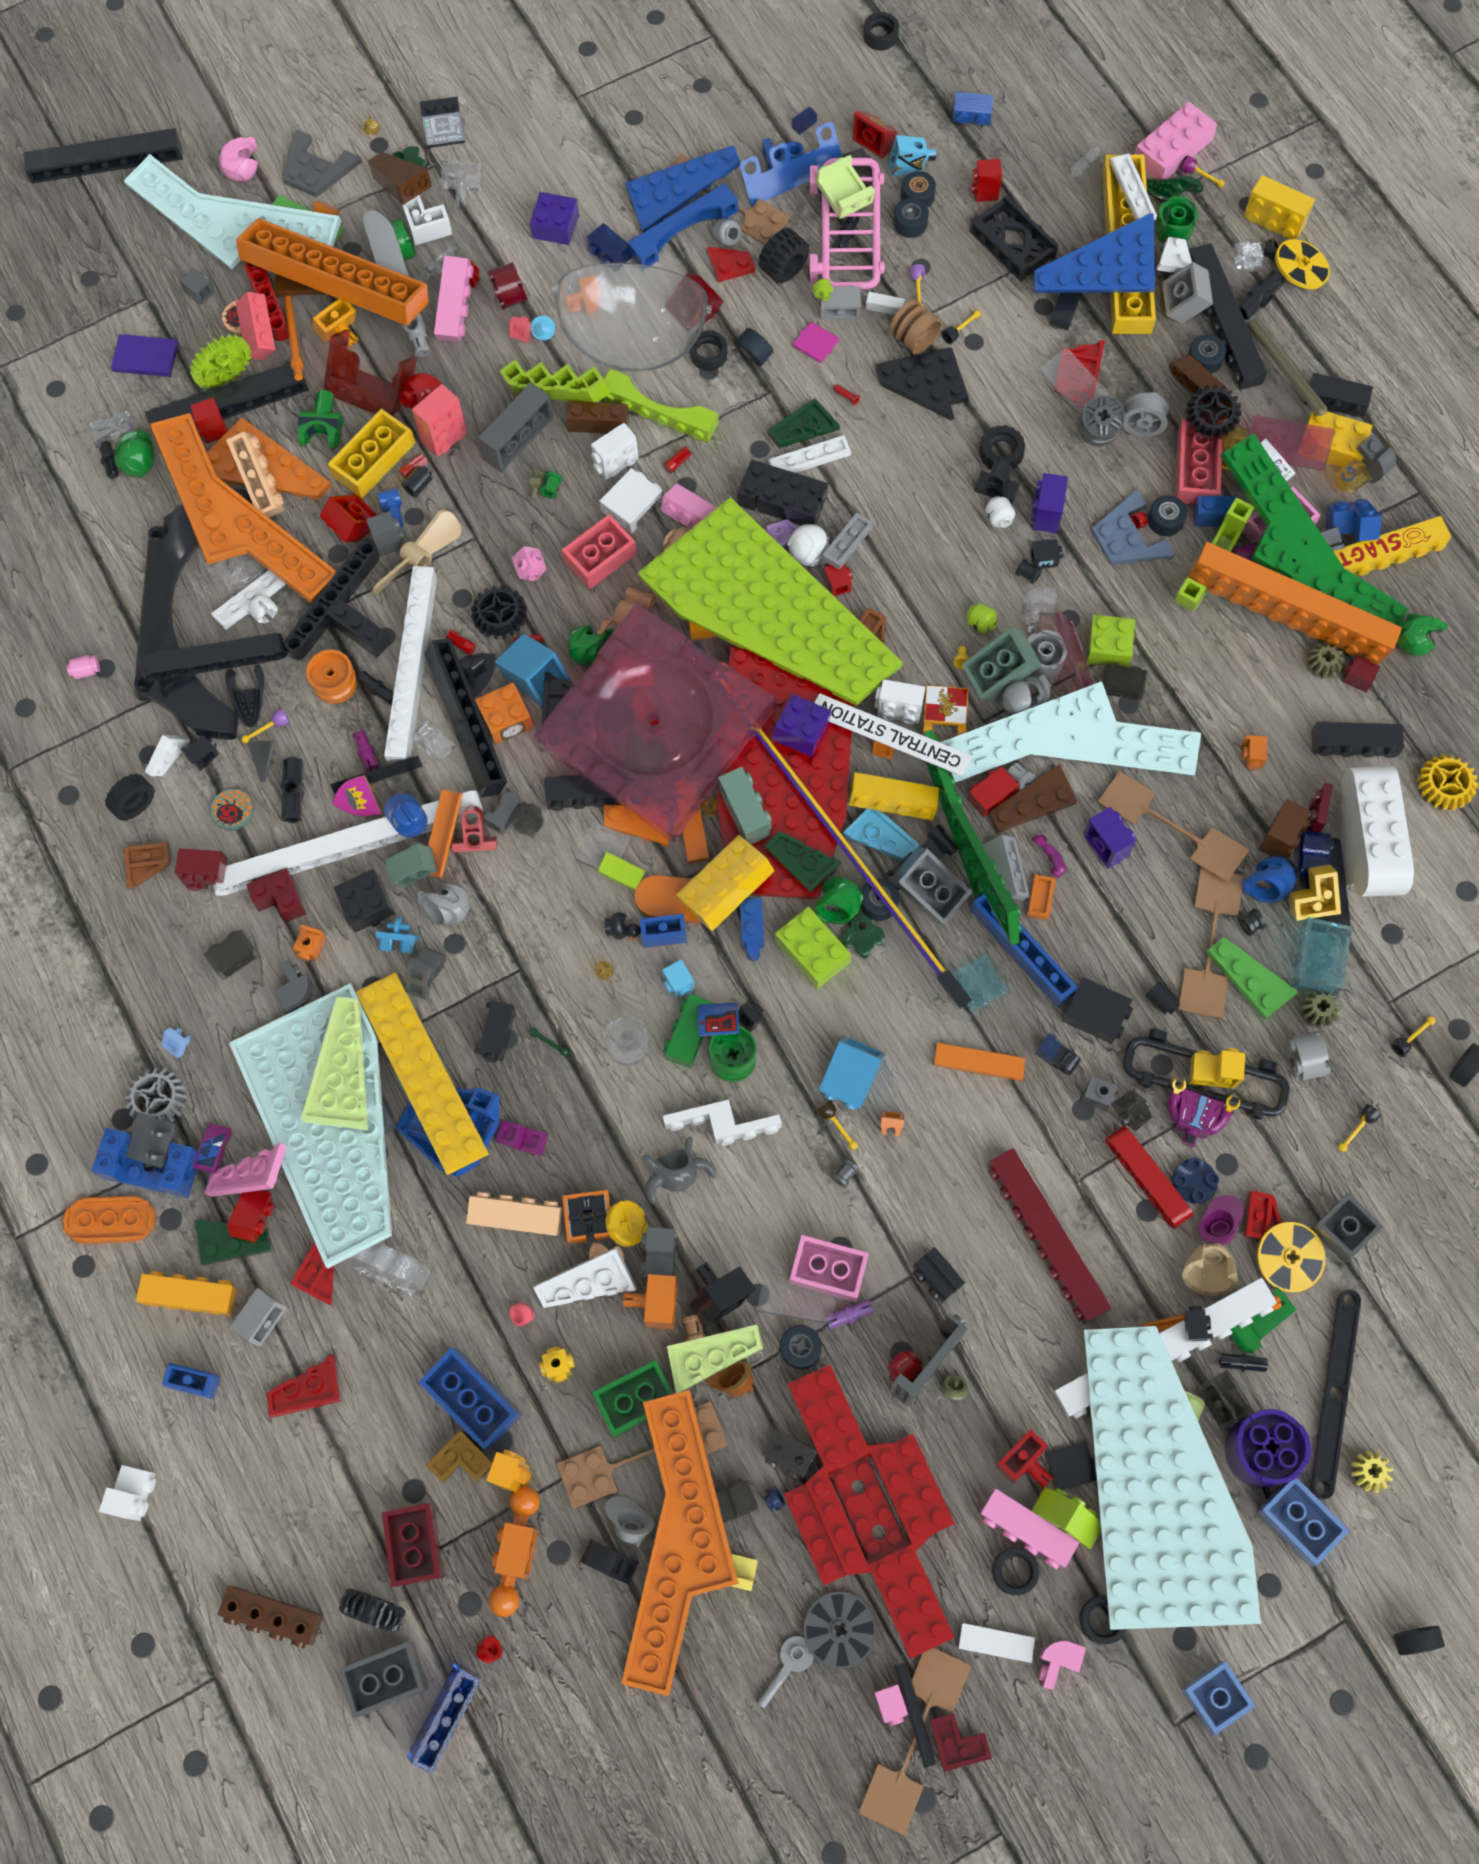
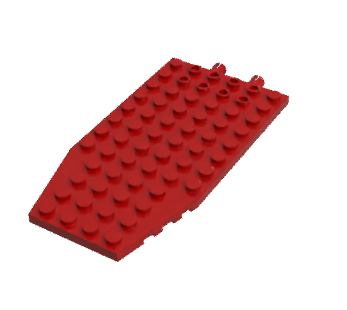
[717,647,854,900]

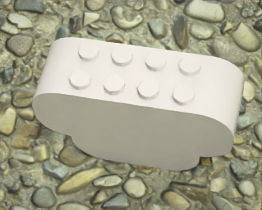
[1337,765,1414,897]

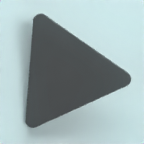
[248,740,277,782]

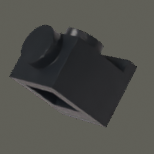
[181,735,219,771]
[1184,1306,1213,1342]

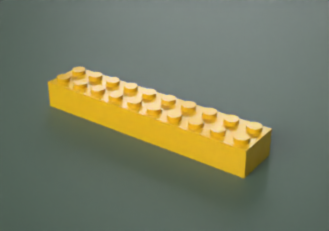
[1102,155,1156,334]

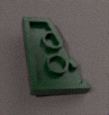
[765,831,842,893]
[195,1220,271,1266]

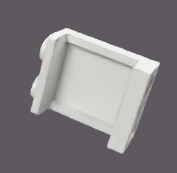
[599,468,663,534]

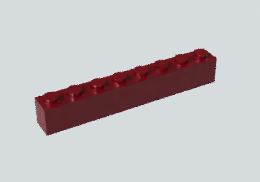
[987,1148,1111,1325]

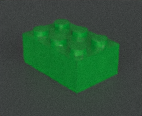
[592,1360,672,1438]

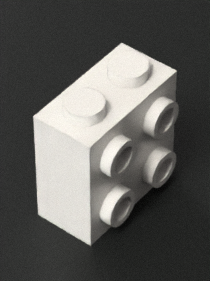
[591,423,639,480]
[874,679,925,724]

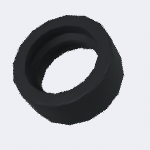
[863,12,899,51]
[690,330,728,371]
[1449,1043,1479,1087]
[992,1547,1040,1596]
[1079,1596,1126,1644]
[1393,1626,1445,1655]

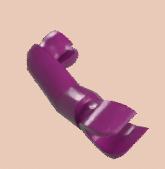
[1031,834,1066,878]

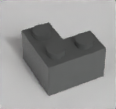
[641,1227,677,1281]

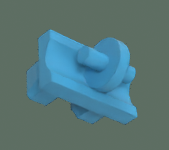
[375,917,419,953]

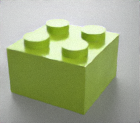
[1086,615,1135,668]

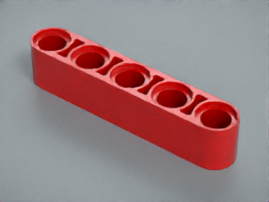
[243,261,289,341]
[1105,1126,1193,1229]

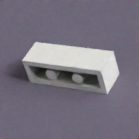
[866,292,905,315]

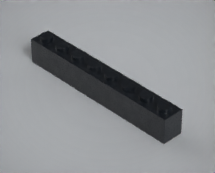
[24,128,183,184]
[1189,243,1267,390]
[145,362,309,436]
[424,638,507,798]

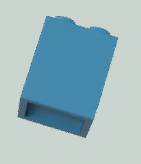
[495,634,570,707]
[819,1036,886,1110]

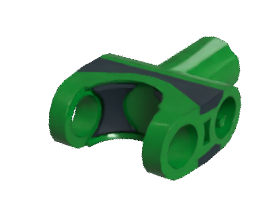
[298,390,343,448]

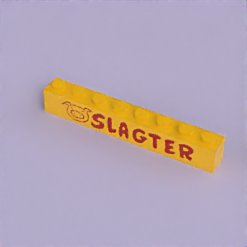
[1333,516,1452,576]

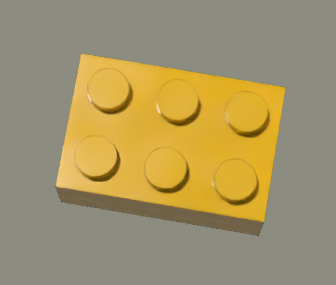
[1243,175,1315,239]
[1297,410,1373,471]

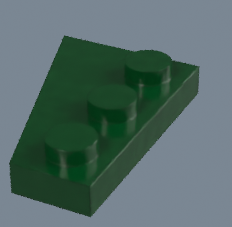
[768,398,840,448]

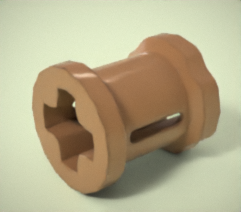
[682,1315,707,1341]

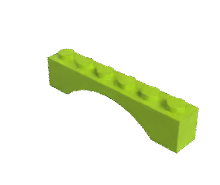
[603,368,719,443]

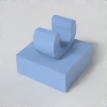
[161,1027,191,1059]

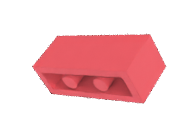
[235,292,275,360]

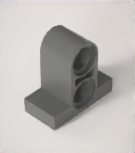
[405,947,446,1000]

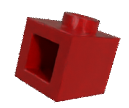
[823,564,852,597]

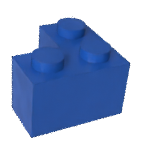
[1325,499,1382,541]

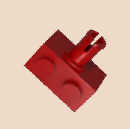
[996,1429,1054,1488]

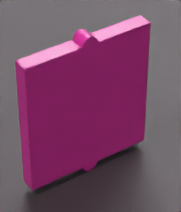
[792,321,839,363]

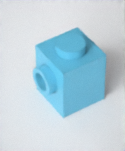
[662,959,695,998]

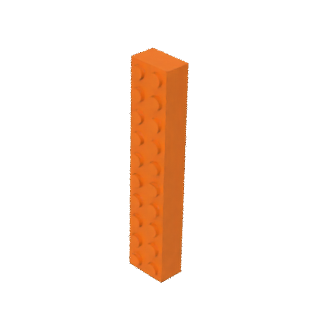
[236,218,428,326]
[1186,542,1402,665]

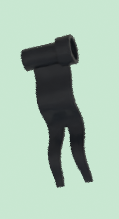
[883,824,959,891]

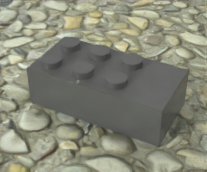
[478,383,553,472]

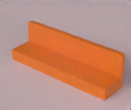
[428,789,463,878]

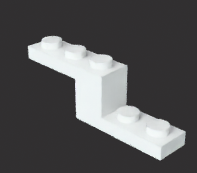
[663,1100,782,1146]

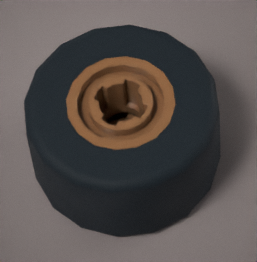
[901,171,936,208]

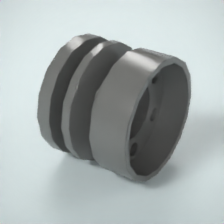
[1078,395,1125,447]

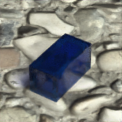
[792,106,817,135]

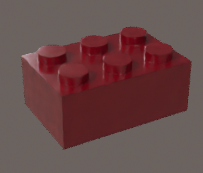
[382,1503,444,1587]

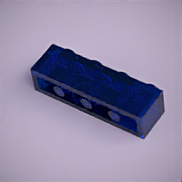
[407,1663,481,1775]

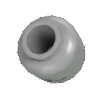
[713,218,742,246]

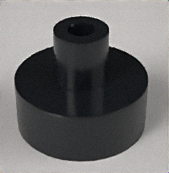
[1260,237,1279,259]

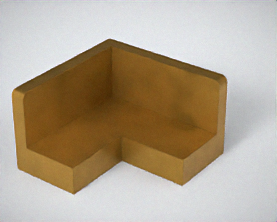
[426,1430,493,1483]

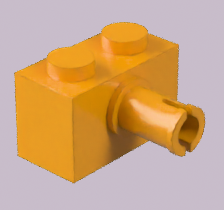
[312,299,359,347]

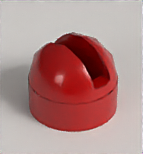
[1130,511,1148,530]

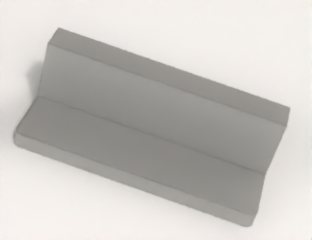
[821,513,874,570]
[982,835,1030,900]

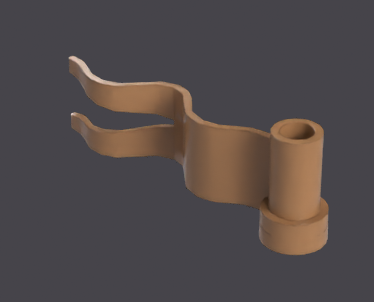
[597,586,657,641]

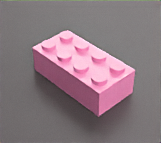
[1134,102,1217,179]

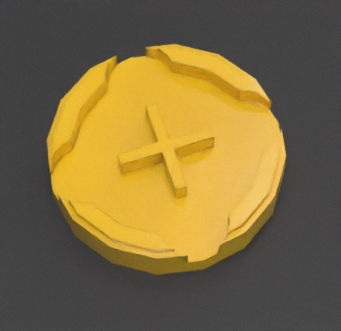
[605,1200,648,1247]

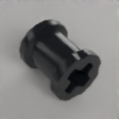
[1015,559,1043,585]

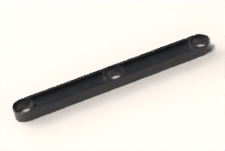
[1310,1290,1361,1500]

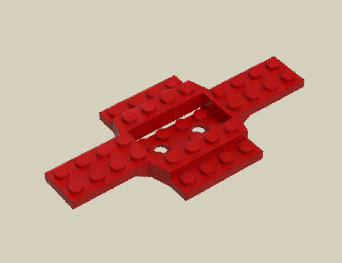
[783,1365,955,1659]

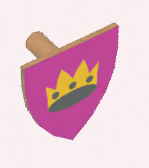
[333,775,382,816]

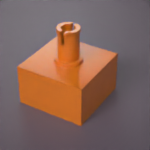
[623,1274,678,1330]

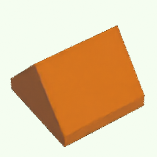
[313,201,339,215]

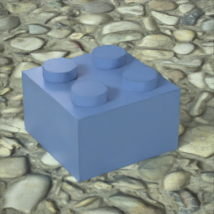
[1180,1661,1256,1735]

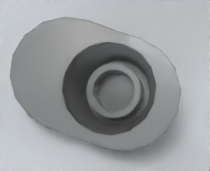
[605,1496,654,1547]

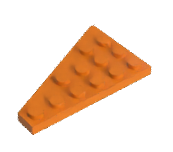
[207,417,332,500]

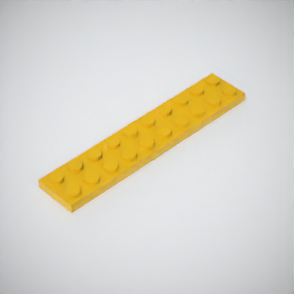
[356,972,489,1175]

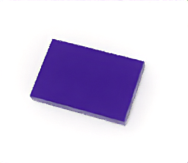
[111,334,179,377]

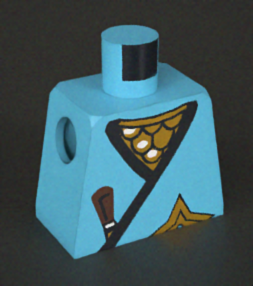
[888,135,936,176]

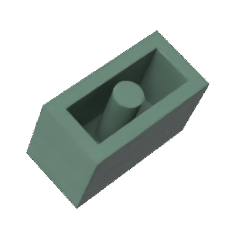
[385,843,437,887]

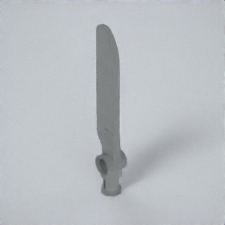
[363,210,432,357]

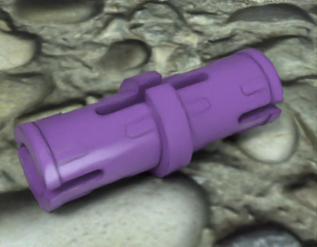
[825,1299,873,1331]

